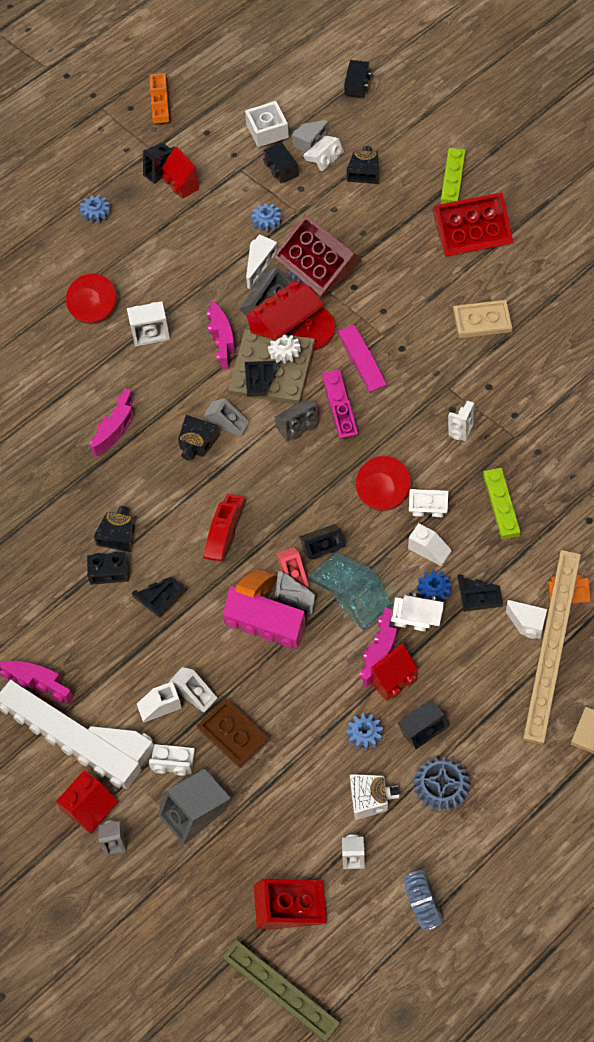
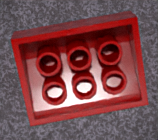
[432,192,513,257]

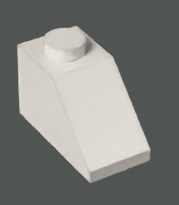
[408,523,452,567]
[506,600,547,639]
[169,667,217,712]
[342,835,365,869]

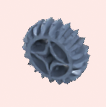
[413,756,470,813]
[404,870,443,931]

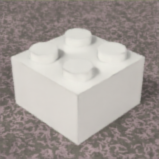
[245,101,289,147]
[127,301,170,347]

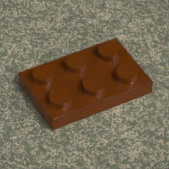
[197,698,269,768]

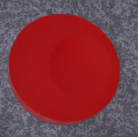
[66,273,117,324]
[285,308,335,351]
[356,456,411,511]

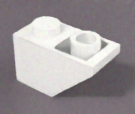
[137,681,182,723]

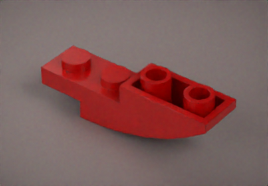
[203,494,246,562]

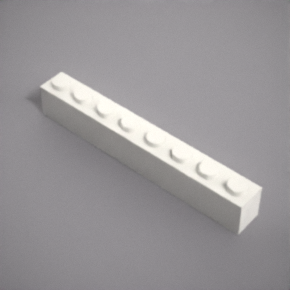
[0,680,142,790]

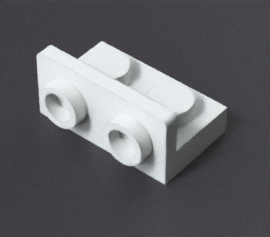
[303,136,344,171]
[448,401,474,441]
[149,744,195,776]

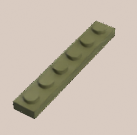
[222,940,340,1042]

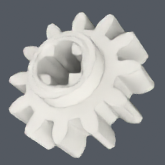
[268,335,301,364]

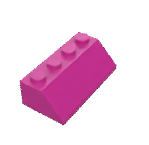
[223,586,306,649]

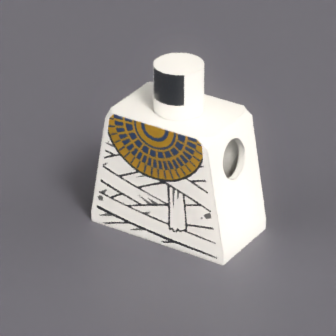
[350,775,399,820]

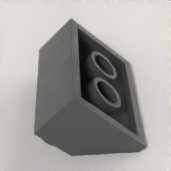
[239,267,291,316]

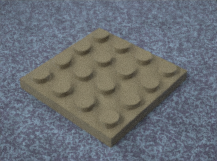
[228,330,315,404]

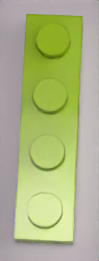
[441,148,465,204]
[483,468,520,540]

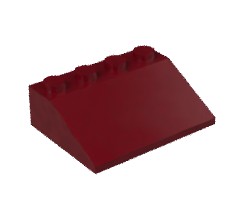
[273,214,361,296]

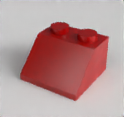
[162,147,199,199]
[371,644,418,701]
[56,770,119,834]

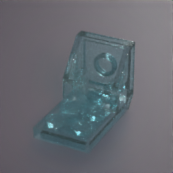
[308,552,392,630]

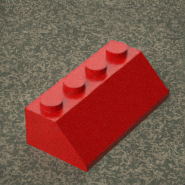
[246,281,324,340]

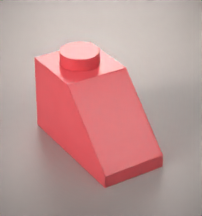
[276,547,310,589]

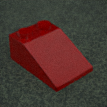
[254,879,327,929]

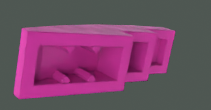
[337,325,386,393]

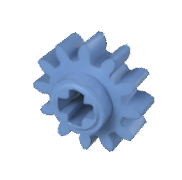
[80,195,110,223]
[251,203,282,232]
[346,713,383,751]

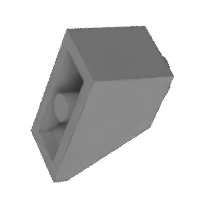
[292,120,328,152]
[203,398,249,436]
[99,820,126,856]

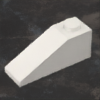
[246,234,278,289]
[88,726,154,767]

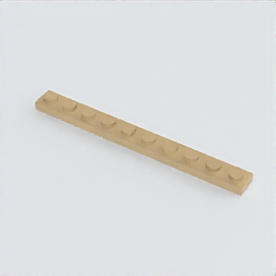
[523,550,581,745]

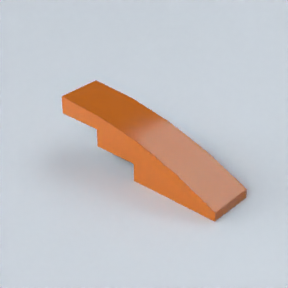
[150,73,169,124]
[235,569,278,598]

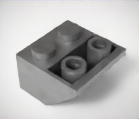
[274,399,318,442]

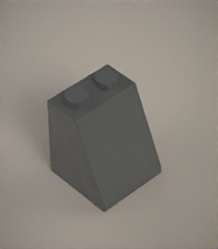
[157,769,231,845]

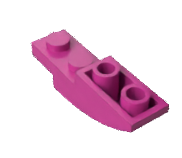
[207,301,235,369]
[322,369,358,439]
[90,388,134,457]
[360,608,397,688]
[0,661,73,704]

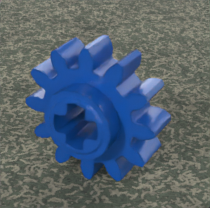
[417,570,452,602]

